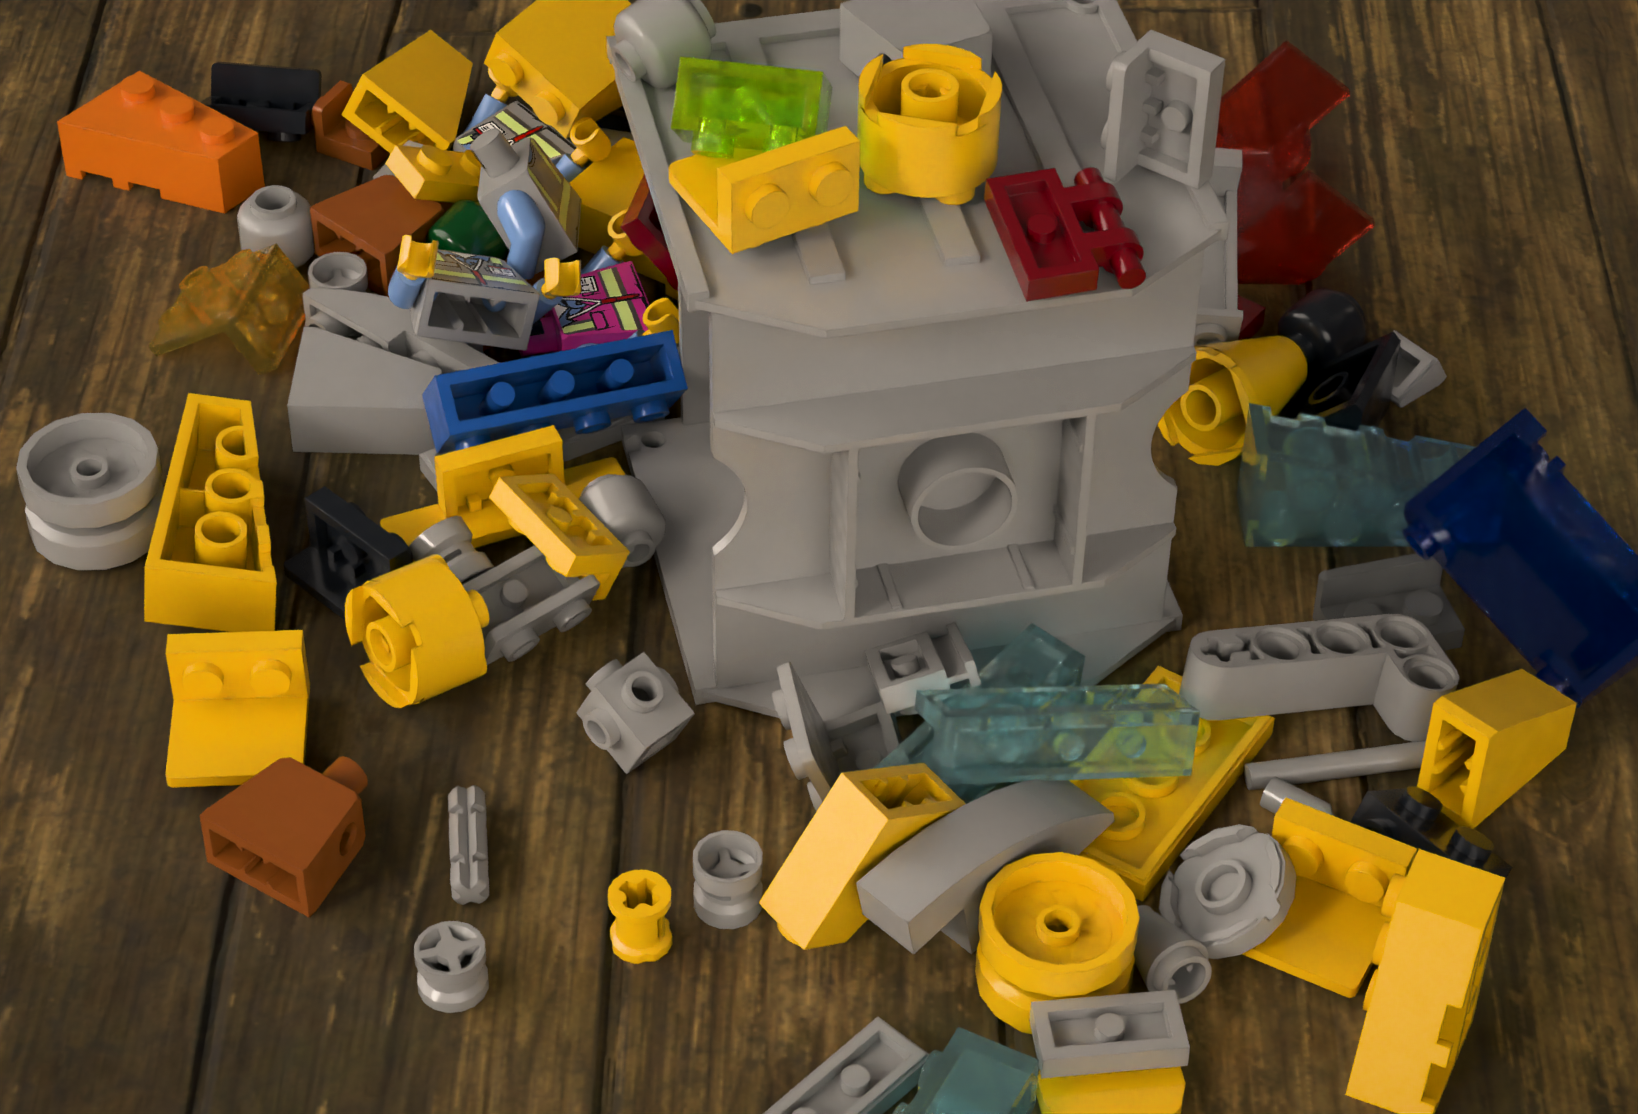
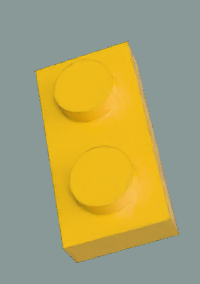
[385,145,481,203]

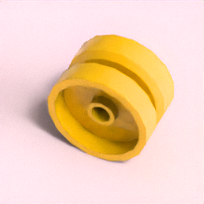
[975,852,1140,1034]

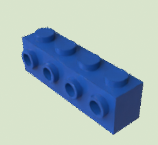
[422,330,688,454]

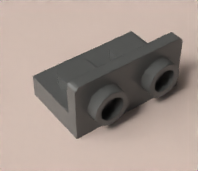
[1312,550,1465,651]

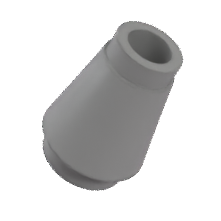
[1133,905,1212,1004]

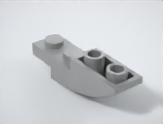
[302,288,499,374]

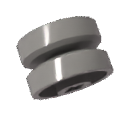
[16,413,164,570]

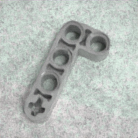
[1178,614,1459,742]

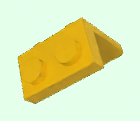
[668,125,860,254]

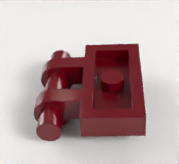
[984,167,1146,302]

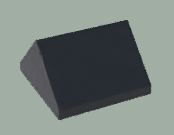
[1263,331,1401,478]

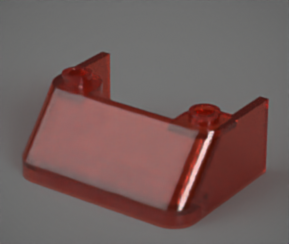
[1215,40,1375,285]

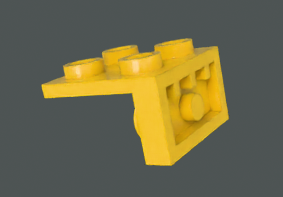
[165,630,310,788]
[1242,797,1417,998]

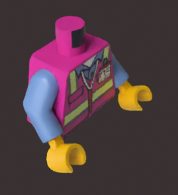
[519,210,679,357]

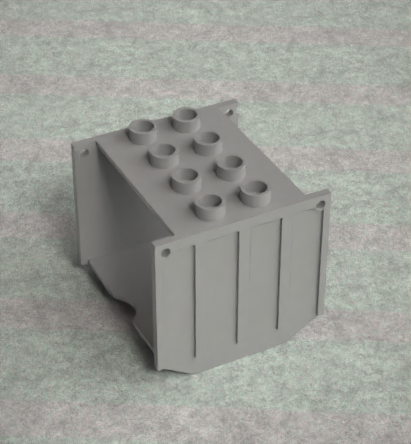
[606,0,1230,723]

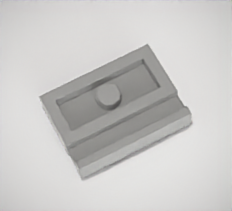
[864,622,981,715]

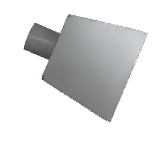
[840,0,993,77]

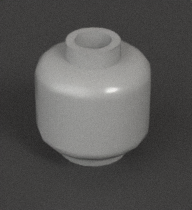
[611,0,716,89]
[237,185,314,274]
[579,474,666,568]

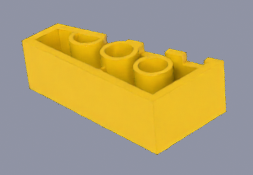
[144,393,277,632]

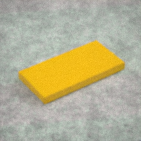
[1066,666,1275,902]

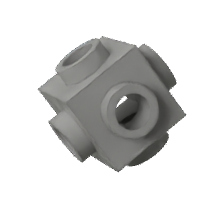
[576,652,695,774]

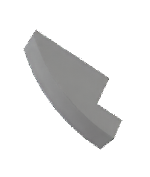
[856,776,1115,954]

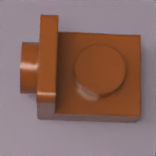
[311,80,390,171]

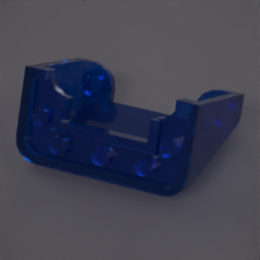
[1402,408,1638,708]

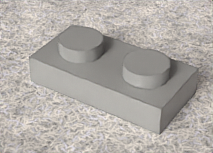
[1029,990,1190,1079]

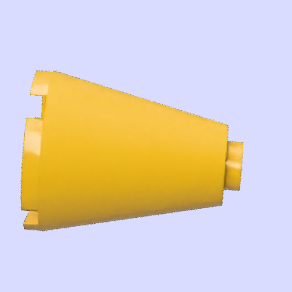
[1158,335,1307,466]

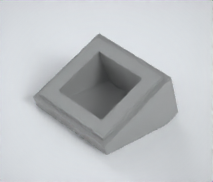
[1391,330,1447,408]

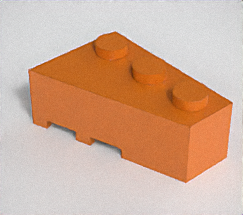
[57,71,265,214]

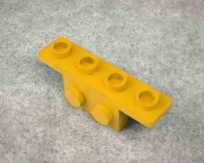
[380,425,625,562]

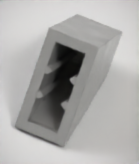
[287,327,442,455]

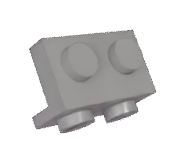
[1101,30,1225,190]
[463,545,601,665]

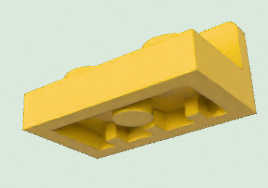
[489,474,630,601]

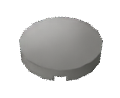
[1159,824,1296,959]

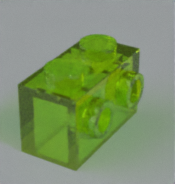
[671,56,833,159]

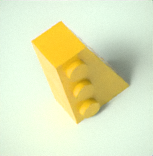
[1345,849,1505,1114]

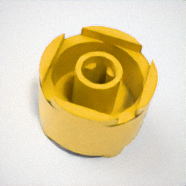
[857,44,1002,205]
[345,554,490,708]

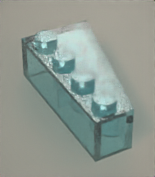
[1237,403,1503,547]

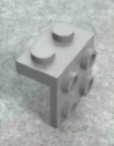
[772,662,908,812]

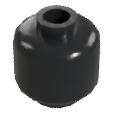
[1277,288,1366,371]

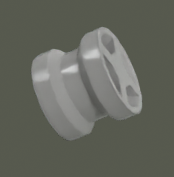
[414,921,489,1013]

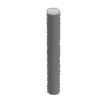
[1244,740,1426,790]

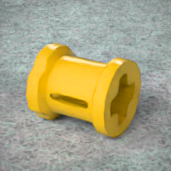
[608,870,672,964]

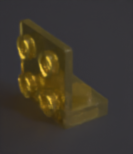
[148,243,310,375]

